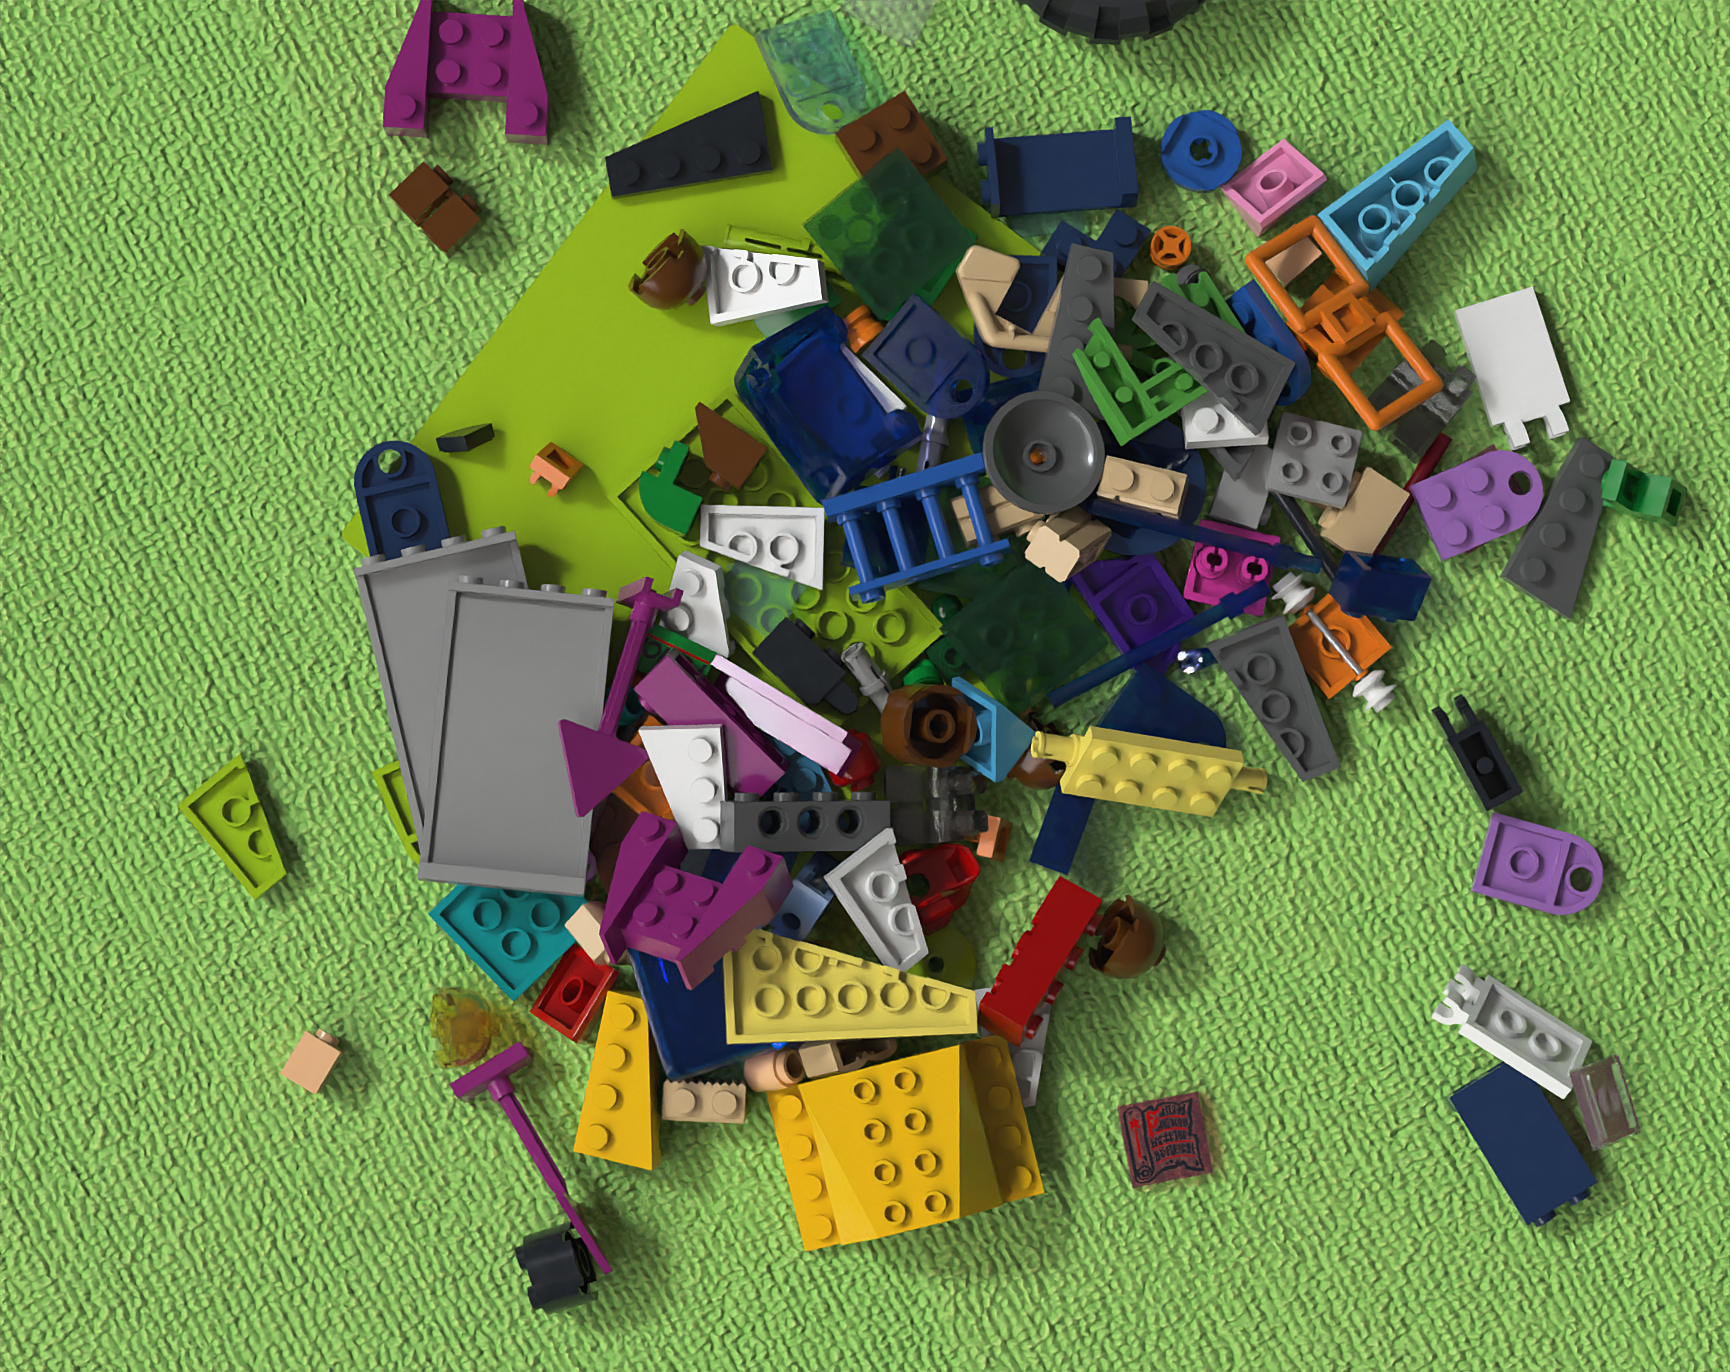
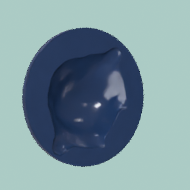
[1078,419,1206,556]

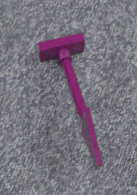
[558,576,684,818]
[449,1041,613,1275]

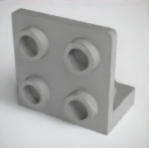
[1265,412,1362,509]

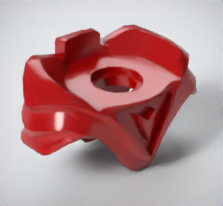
[898,843,981,936]

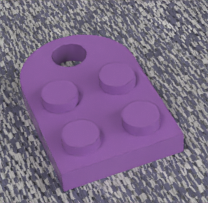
[1409,450,1543,562]
[1471,812,1603,915]

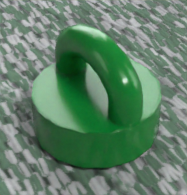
[902,659,944,687]

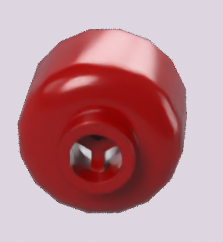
[827,728,882,792]

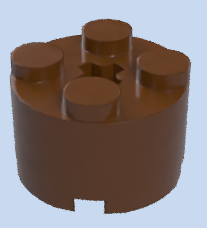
[881,683,977,768]

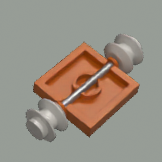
[1271,572,1397,713]

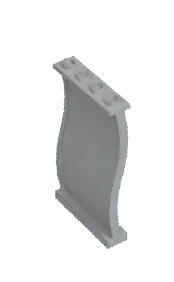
[353,526,529,854]
[418,576,614,897]

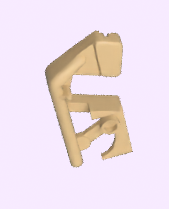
[956,245,1148,361]

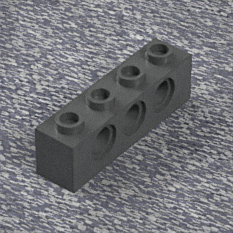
[720,791,890,852]

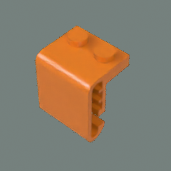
[1285,268,1405,381]

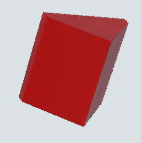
[529,943,626,1045]

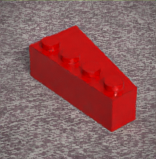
[977,876,1104,1048]

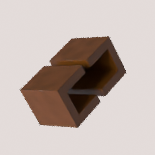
[389,161,483,259]

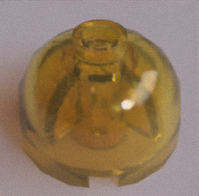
[430,986,500,1069]

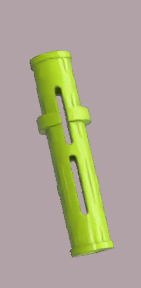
[722,224,847,275]

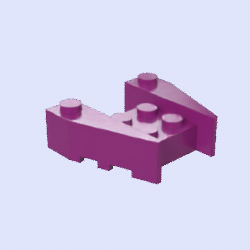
[383,0,551,145]
[599,811,794,990]

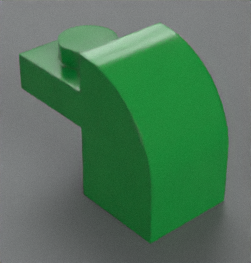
[639,440,704,539]
[1601,459,1687,527]

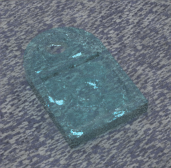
[755,10,866,135]

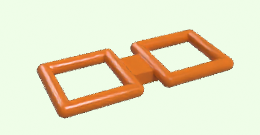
[1244,215,1444,431]

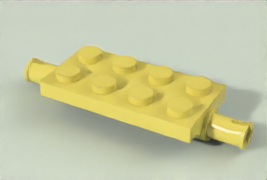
[1031,726,1268,817]

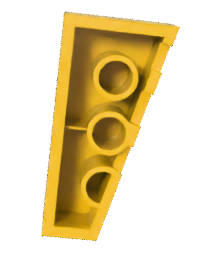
[573,986,661,1171]

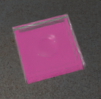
[1569,1054,1641,1151]

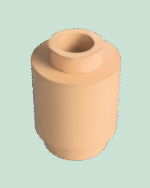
[744,1047,805,1093]

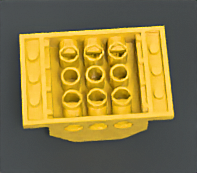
[766,1034,1045,1252]

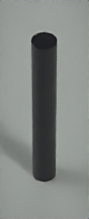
[1270,491,1348,586]

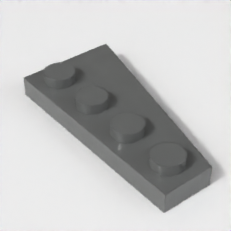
[1205,614,1341,782]

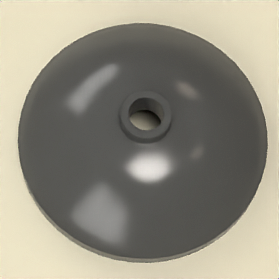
[983,391,1105,514]

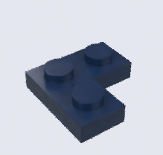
[1040,209,1151,278]

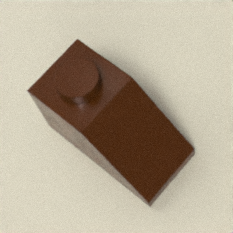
[695,401,768,493]

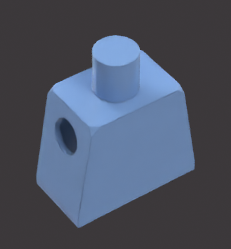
[769,851,841,942]

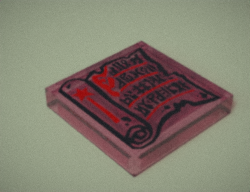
[1116,1091,1213,1188]

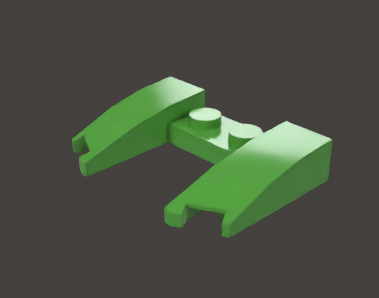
[1072,272,1246,446]

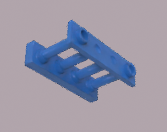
[822,452,1011,604]

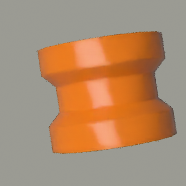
[1149,226,1191,271]
[835,303,887,354]

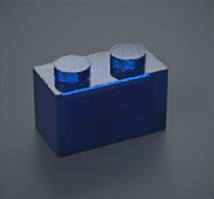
[1329,550,1432,623]
[1027,784,1096,877]

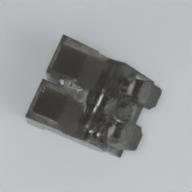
[1355,340,1476,464]
[883,766,989,847]

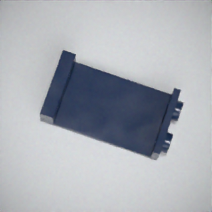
[977,116,1139,218]
[1444,1061,1597,1227]

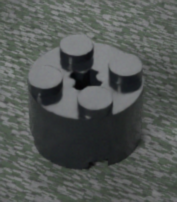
[515,1221,598,1315]

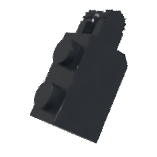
[752,617,860,716]
[1431,694,1523,813]

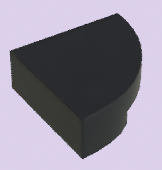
[436,423,495,453]

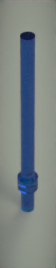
[1087,497,1322,574]
[1047,580,1271,709]

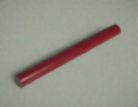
[1353,432,1452,577]

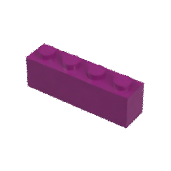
[634,647,791,797]

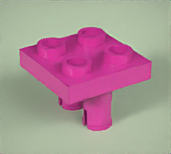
[1182,519,1281,618]

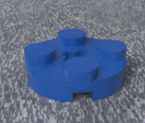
[1160,110,1242,193]

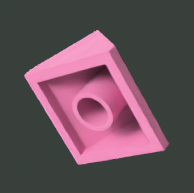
[1220,139,1327,237]

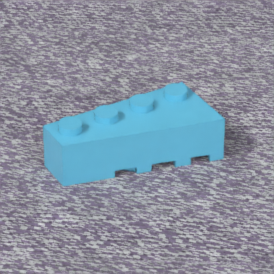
[1318,120,1477,292]

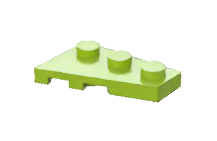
[177,753,288,900]

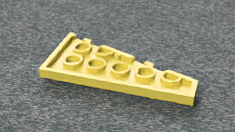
[723,929,978,1045]

